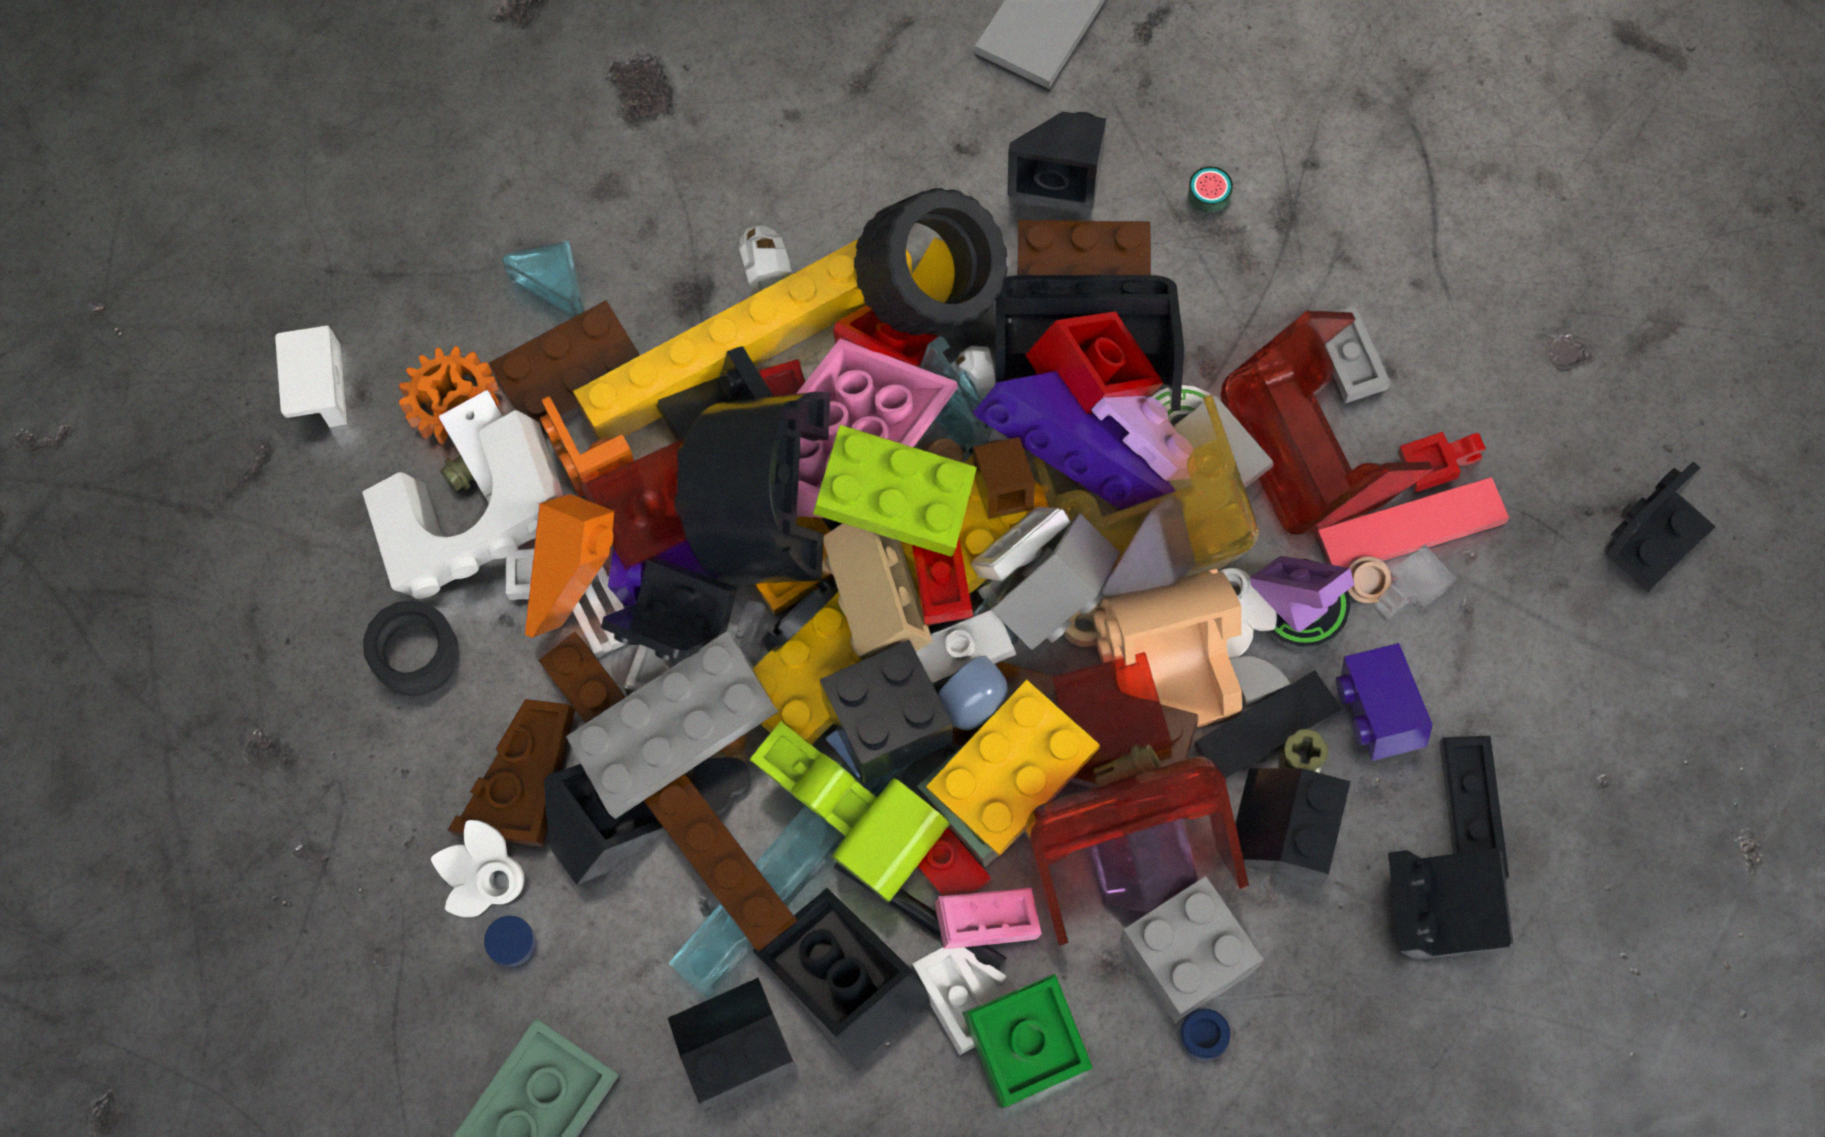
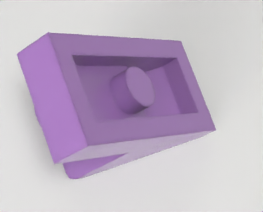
[1249,556,1355,632]

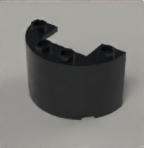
[674,392,830,585]

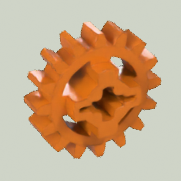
[398,346,499,444]

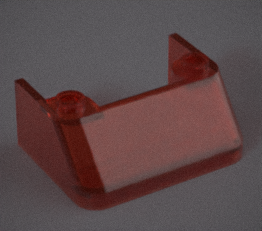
[1221,310,1433,535]
[1025,757,1249,946]

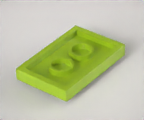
[813,425,977,557]

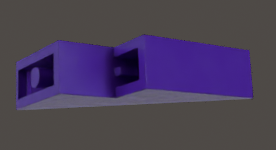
[973,371,1185,533]

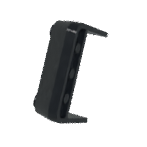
[995,275,1184,411]

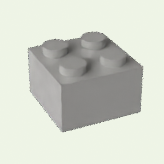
[991,513,1120,650]
[1120,876,1264,1024]

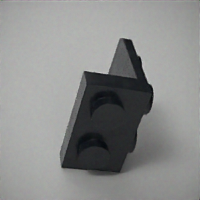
[601,557,737,662]

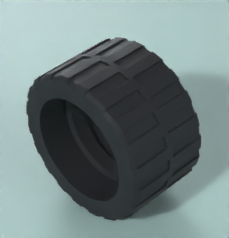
[854,188,1008,335]

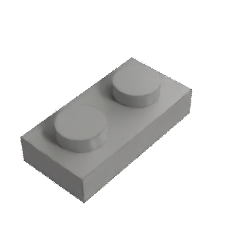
[1311,305,1390,403]

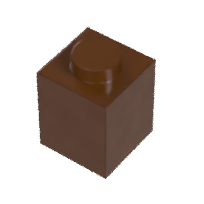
[973,437,1035,519]

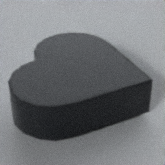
[694,757,751,815]

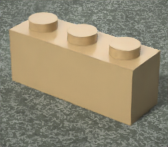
[823,523,933,660]

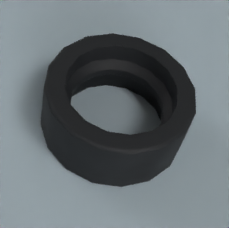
[363,600,458,695]

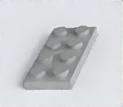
[566,631,779,819]

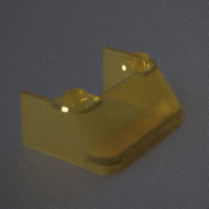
[1033,395,1259,594]

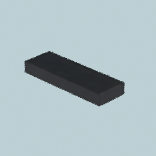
[1194,670,1342,785]
[1439,735,1509,880]

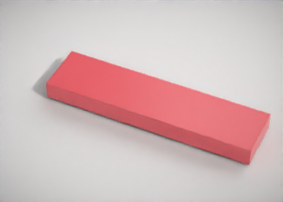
[1316,477,1509,567]

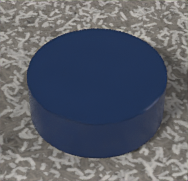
[484,916,536,967]
[1179,1008,1231,1061]

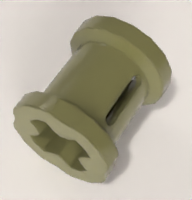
[1279,729,1328,773]

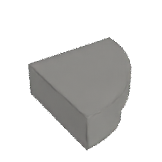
[1230,656,1290,706]

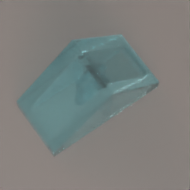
[502,241,586,317]

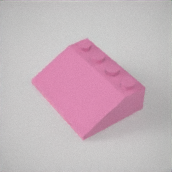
[796,338,958,518]

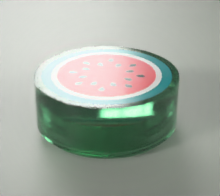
[1188,166,1233,212]

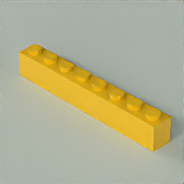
[573,239,912,440]

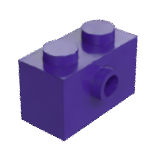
[1336,643,1433,761]

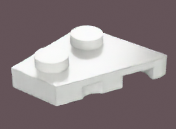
[910,947,1017,1055]

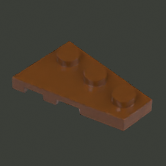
[448,699,575,847]

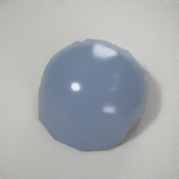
[938,656,1008,731]

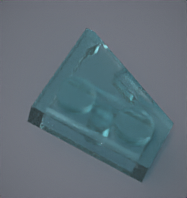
[920,336,993,455]

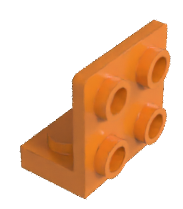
[540,396,643,506]

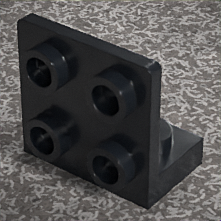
[657,346,773,447]
[1606,461,1716,593]
[1388,848,1514,960]

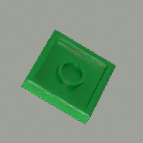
[962,974,1093,1108]

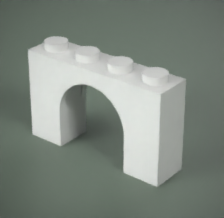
[362,410,564,599]

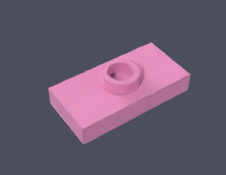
[934,887,1042,949]

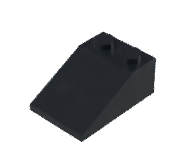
[752,888,930,1068]

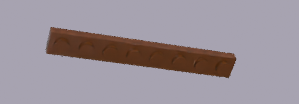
[538,631,797,952]

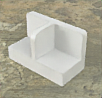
[275,325,347,427]

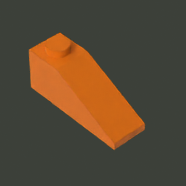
[525,494,615,638]

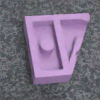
[1091,395,1202,481]

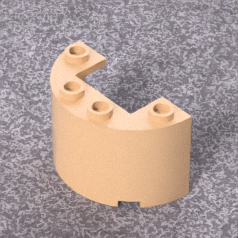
[1093,568,1242,729]

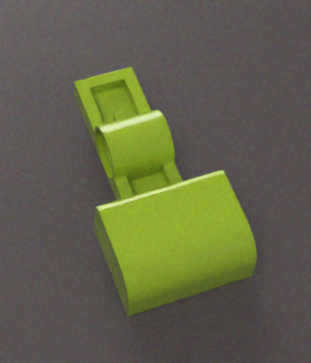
[749,721,950,903]

